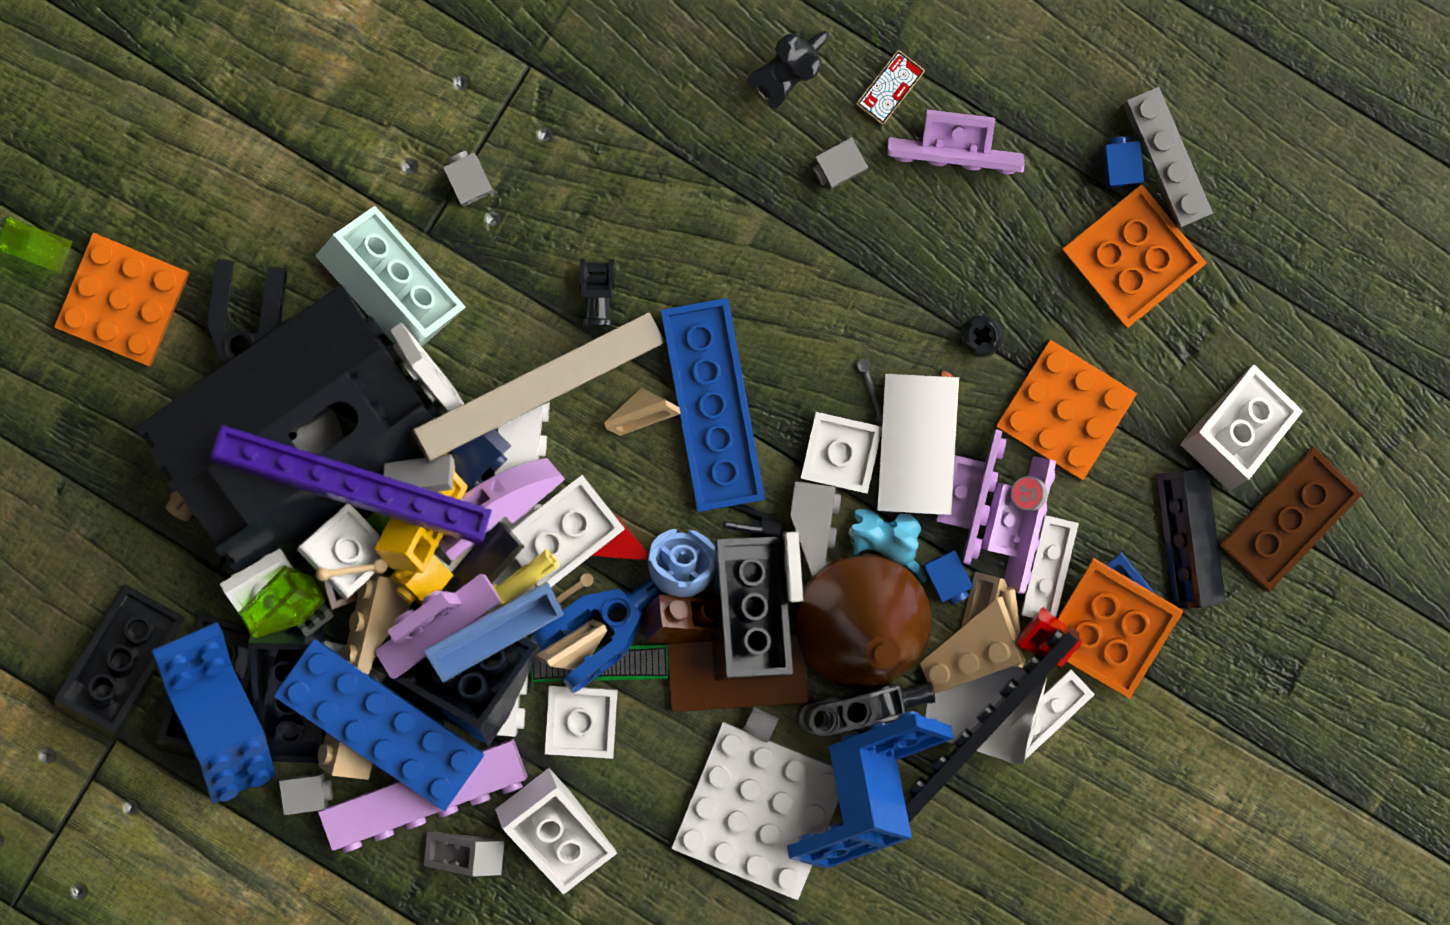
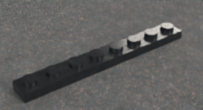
[905,625,1080,823]

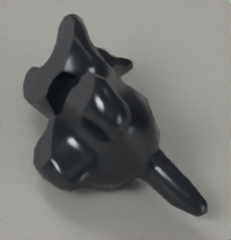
[748,31,829,109]

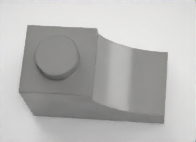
[424,832,504,876]

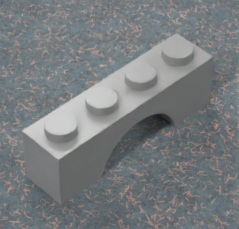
[1122,87,1213,228]

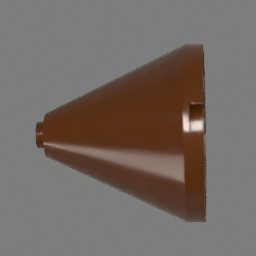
[795,554,932,689]

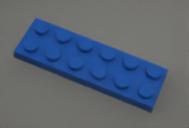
[661,298,765,512]
[274,638,485,811]

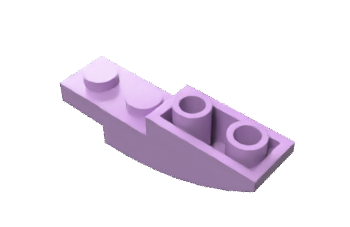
[438,458,565,561]

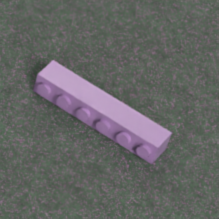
[318,738,528,853]

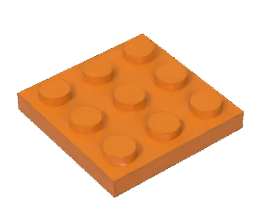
[1062,184,1207,329]
[54,233,190,367]
[995,339,1137,480]
[1057,558,1183,699]

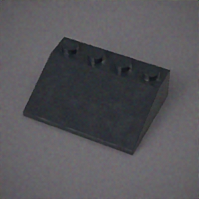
[371,602,540,745]

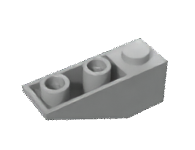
[790,481,841,577]

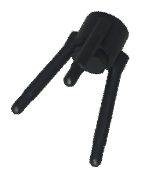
[714,504,782,546]

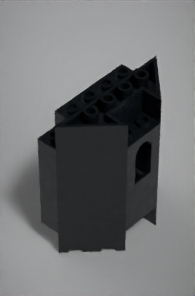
[136,284,454,572]

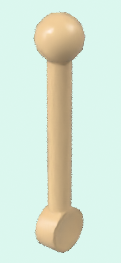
[316,559,387,581]
[556,573,594,603]

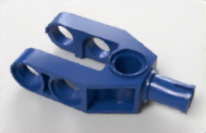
[530,577,665,693]

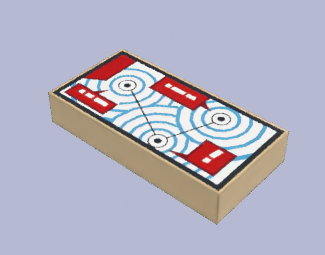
[856,50,925,125]

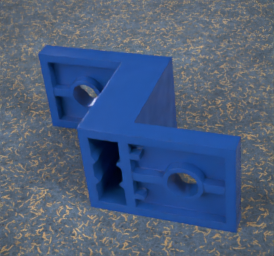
[152,623,276,804]
[787,712,954,869]

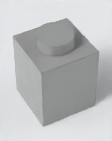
[813,137,868,189]
[443,151,494,207]
[279,772,333,815]

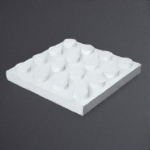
[671,722,839,900]

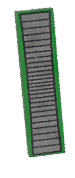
[531,644,668,682]

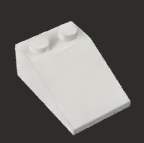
[1180,365,1303,491]
[495,768,617,895]

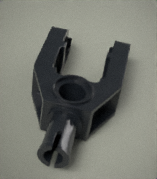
[207,259,287,362]
[796,682,935,736]

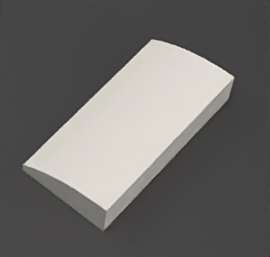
[877,374,959,515]

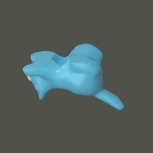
[848,509,927,583]

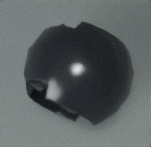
[960,315,1003,358]

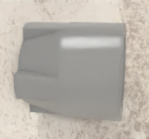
[743,707,779,743]

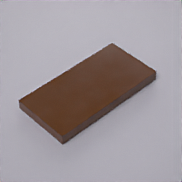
[1218,446,1363,592]
[667,634,808,712]

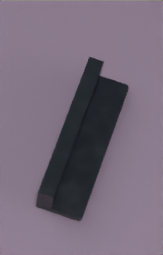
[1156,468,1225,609]

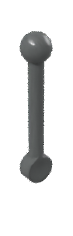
[857,359,883,427]

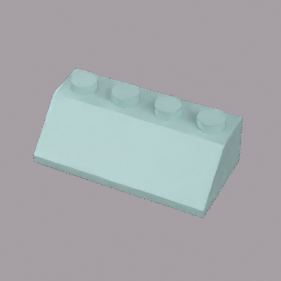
[315,206,465,347]

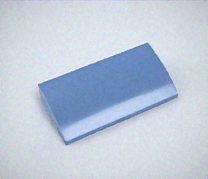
[424,582,564,682]

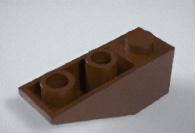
[642,595,714,644]

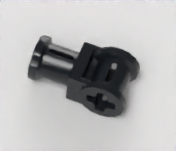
[580,259,615,326]

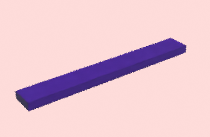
[210,425,492,545]

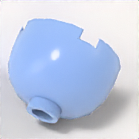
[648,529,715,598]

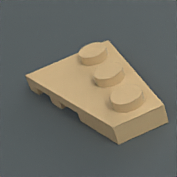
[920,596,1026,694]

